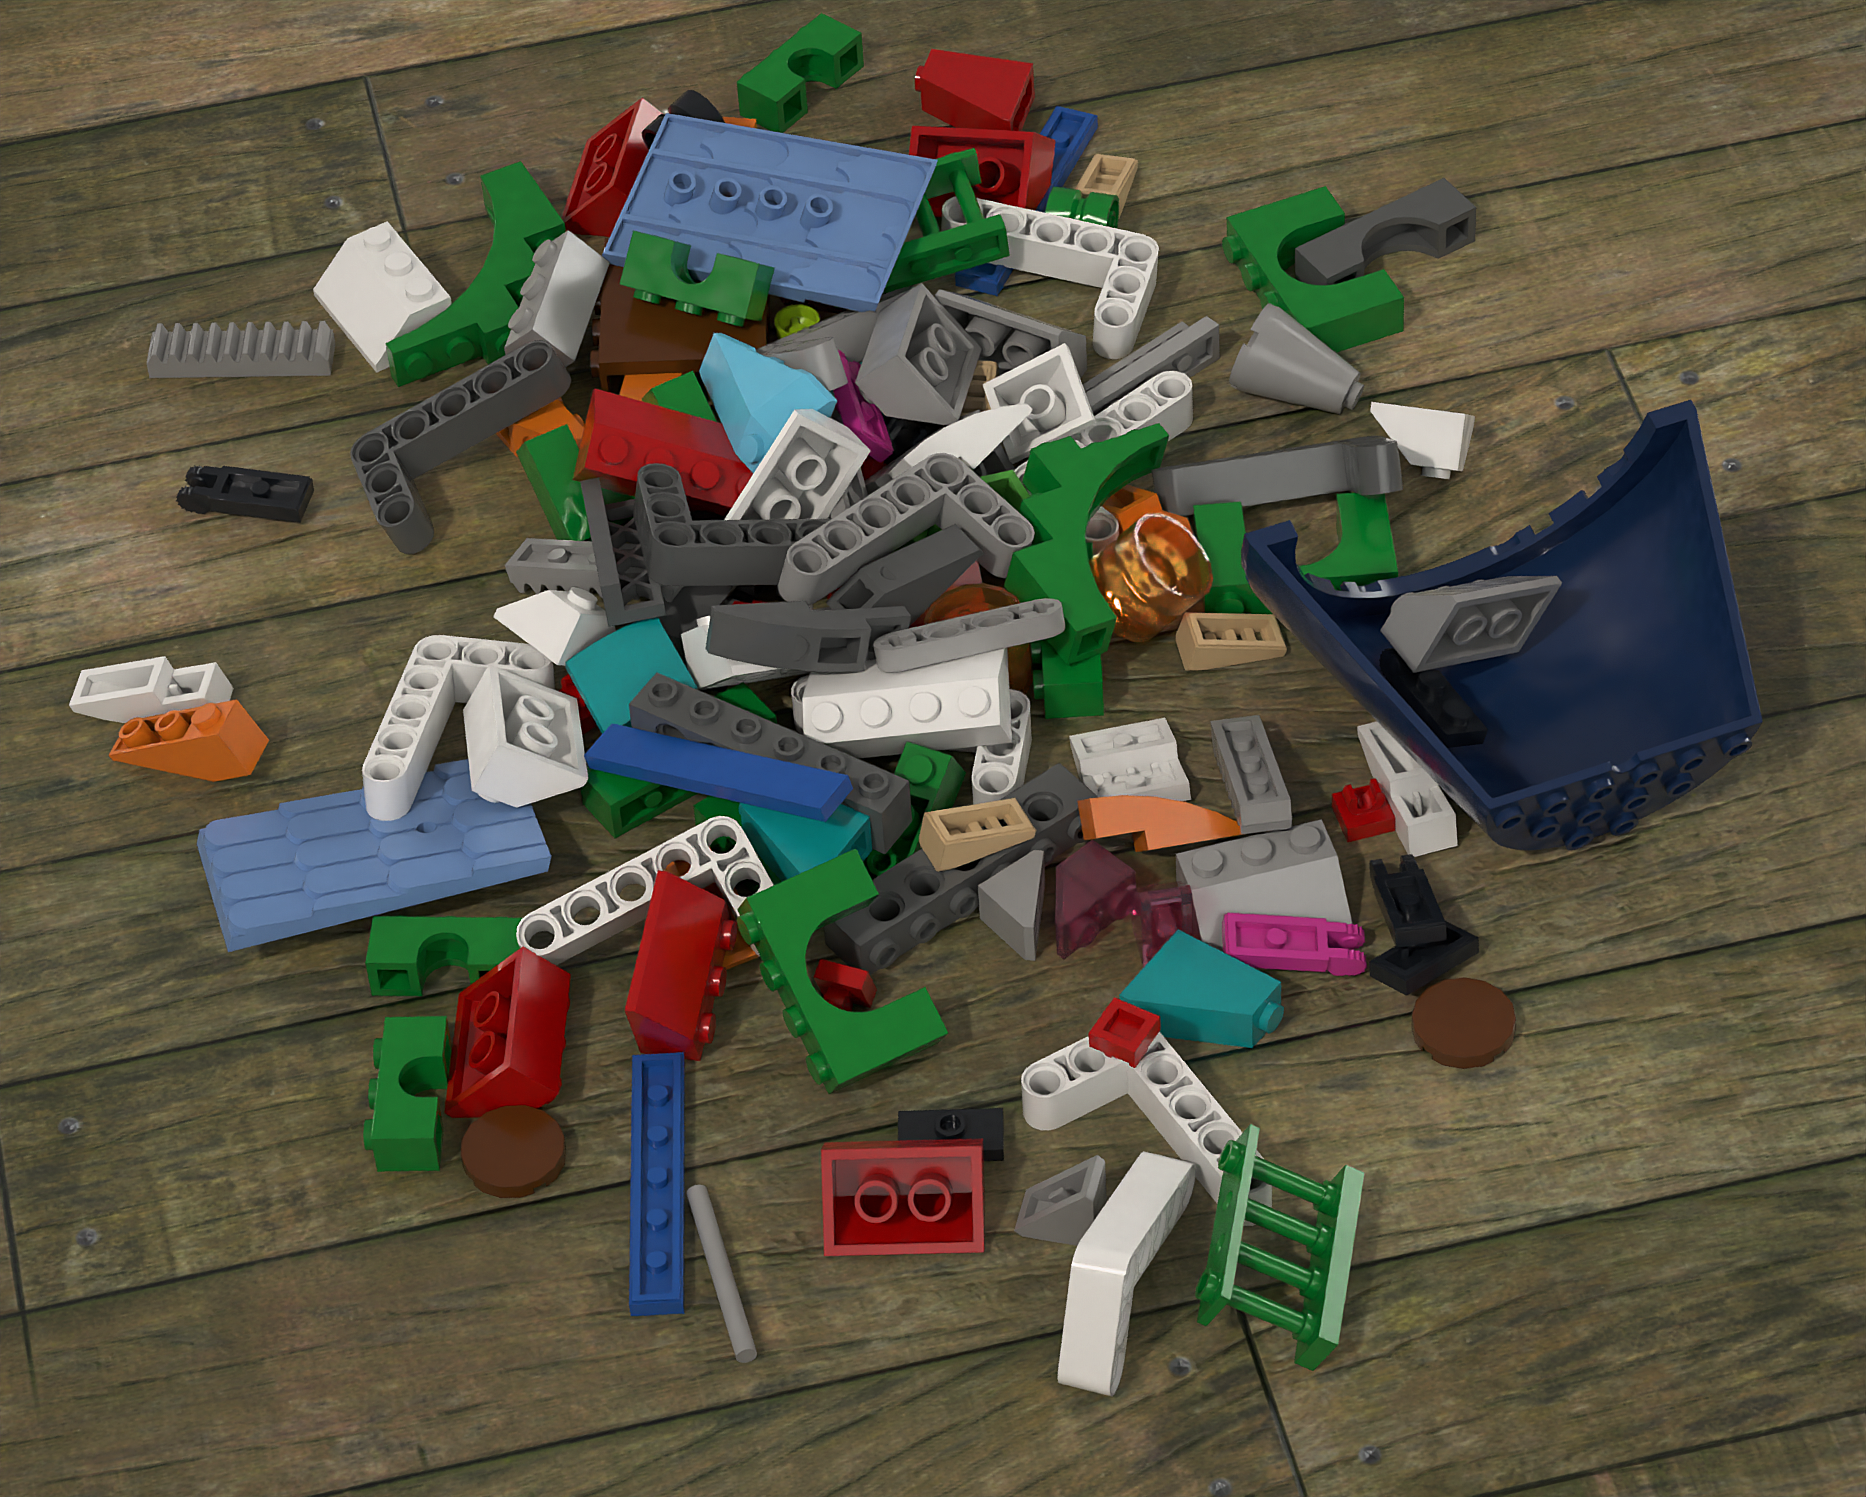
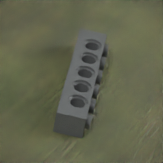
[629,672,912,854]
[824,763,1098,975]

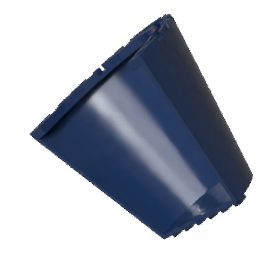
[1241,400,1763,850]

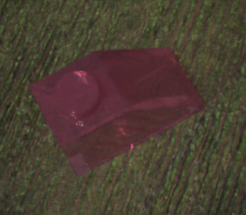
[1130,881,1193,968]

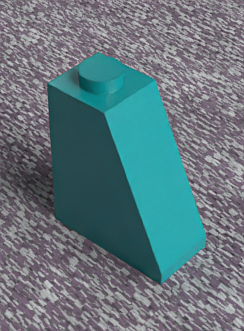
[739,803,872,881]
[1119,929,1284,1048]

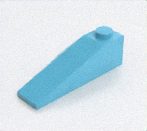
[699,333,837,474]

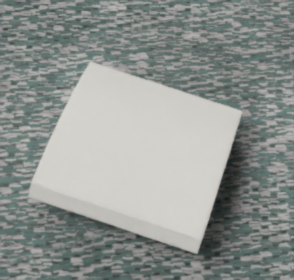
[1069,718,1191,801]

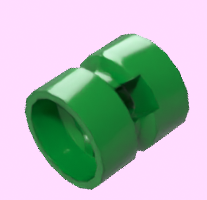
[1045,186,1119,229]

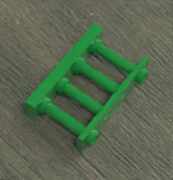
[835,148,1010,308]
[1195,1124,1364,1371]

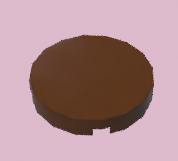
[1411,977,1516,1069]
[461,1105,566,1198]

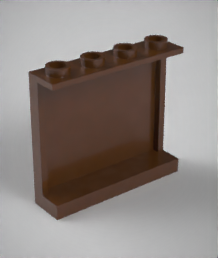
[590,238,770,392]

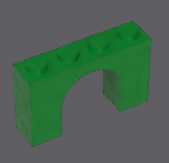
[1222,186,1404,353]
[516,371,717,542]
[1193,493,1398,614]
[737,848,948,1094]

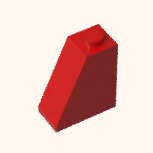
[915,49,1035,131]

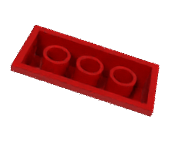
[573,388,753,518]

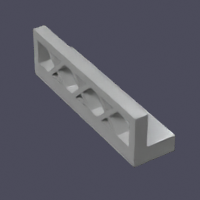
[1082,316,1220,416]

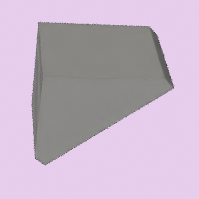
[978,850,1045,961]
[1014,1155,1107,1246]

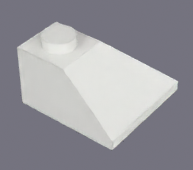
[982,343,1096,464]
[1370,402,1475,479]
[494,587,616,666]

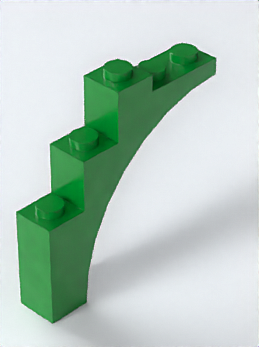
[386,161,565,388]
[1004,423,1169,665]

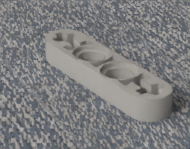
[873,598,1065,672]

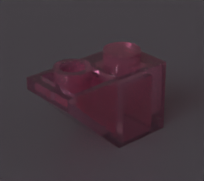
[1055,839,1137,960]

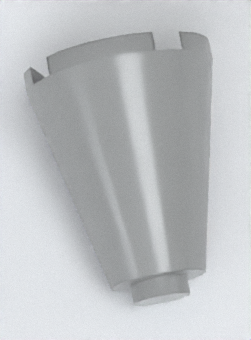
[1229,303,1365,415]

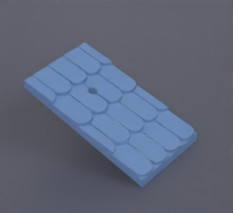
[602,113,938,312]
[197,759,552,952]

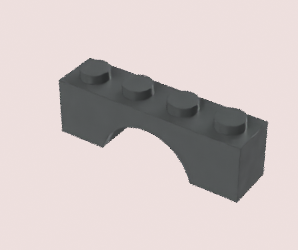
[1295,178,1476,285]

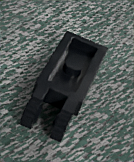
[176,465,314,523]
[1379,648,1488,748]
[1369,854,1447,948]

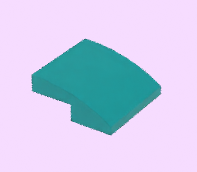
[565,617,698,734]

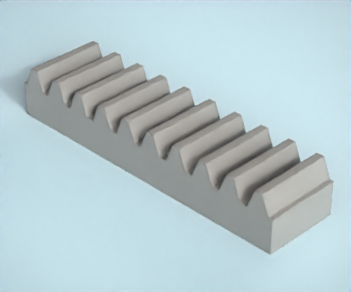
[147,321,335,378]
[505,538,683,602]
[1210,715,1292,834]

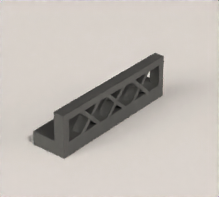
[580,477,666,627]

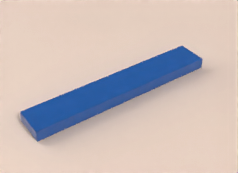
[955,106,1098,296]
[584,723,853,822]
[629,1052,685,1316]

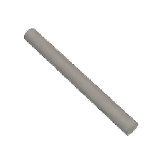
[687,1185,757,1363]

